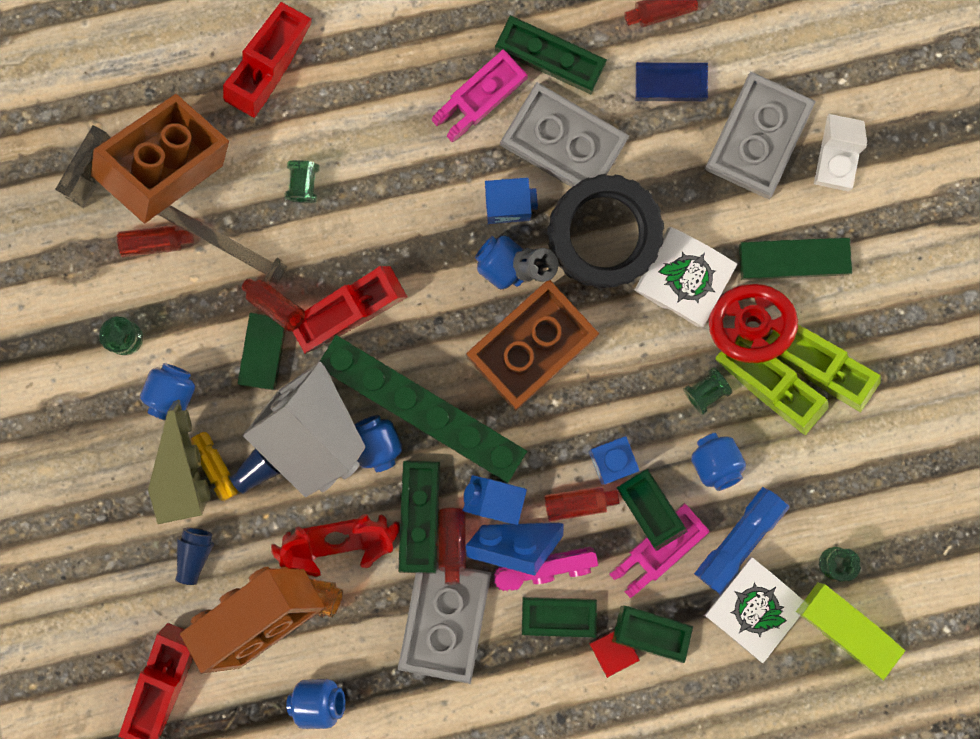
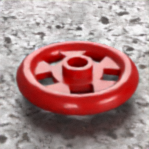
[709,284,798,363]

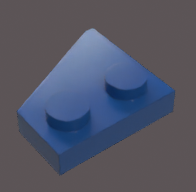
[466,522,564,576]

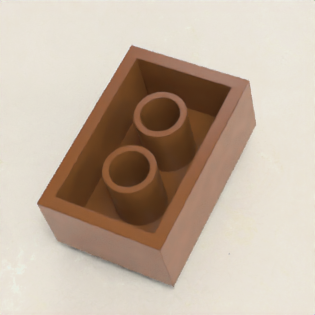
[91,94,229,224]
[466,280,600,412]
[180,567,325,674]

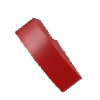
[223,2,312,118]
[287,266,408,354]
[118,623,193,739]

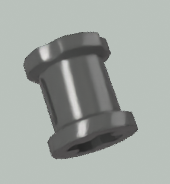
[513,248,559,282]

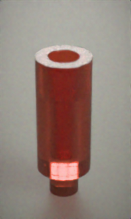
[624,0,698,28]
[117,225,194,258]
[242,278,305,332]
[544,486,619,522]
[439,508,466,585]

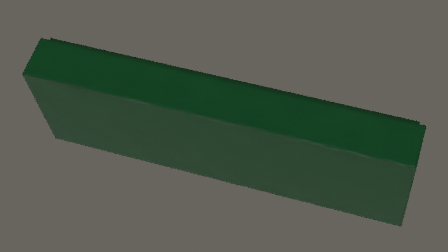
[495,15,607,95]
[739,237,852,280]
[398,461,440,574]

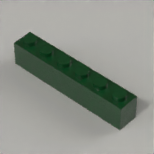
[319,335,527,483]

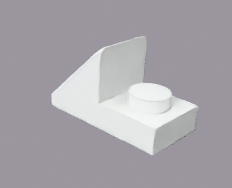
[814,114,867,192]

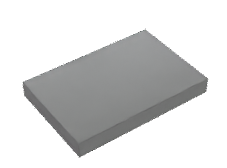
[704,71,816,199]
[500,82,629,187]
[398,562,491,684]

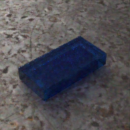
[635,62,708,101]

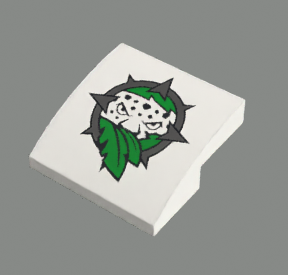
[634,227,737,327]
[704,557,804,663]

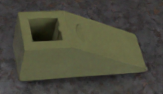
[148,400,210,524]

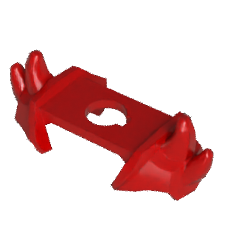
[271,514,400,578]

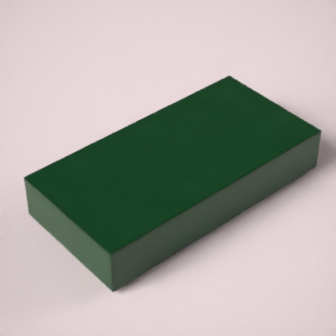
[237,313,287,391]
[616,468,688,551]
[521,597,597,638]
[612,605,693,663]

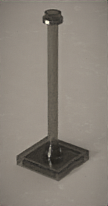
[55,125,287,285]

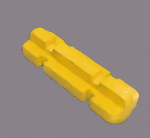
[190,432,239,501]

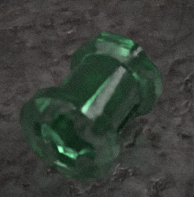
[284,160,320,203]
[683,367,733,415]
[818,546,861,582]

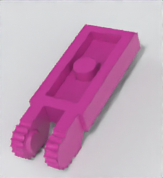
[431,49,528,142]
[609,503,710,598]
[494,546,598,592]

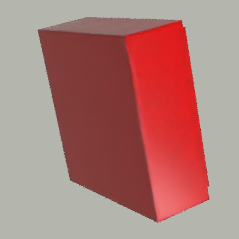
[589,629,640,678]

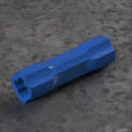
[694,487,789,595]

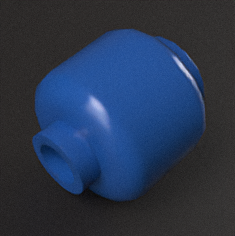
[475,235,527,290]
[140,363,195,420]
[354,415,403,473]
[691,433,746,491]
[286,679,345,729]

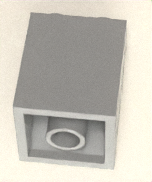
[242,362,366,498]

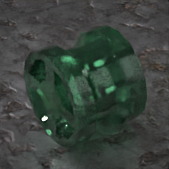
[99,316,143,356]

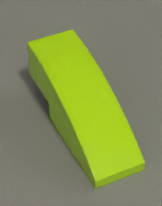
[767,324,881,413]
[715,337,829,435]
[796,582,905,680]

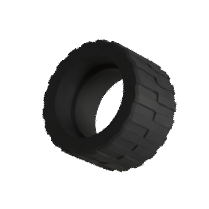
[547,174,664,288]

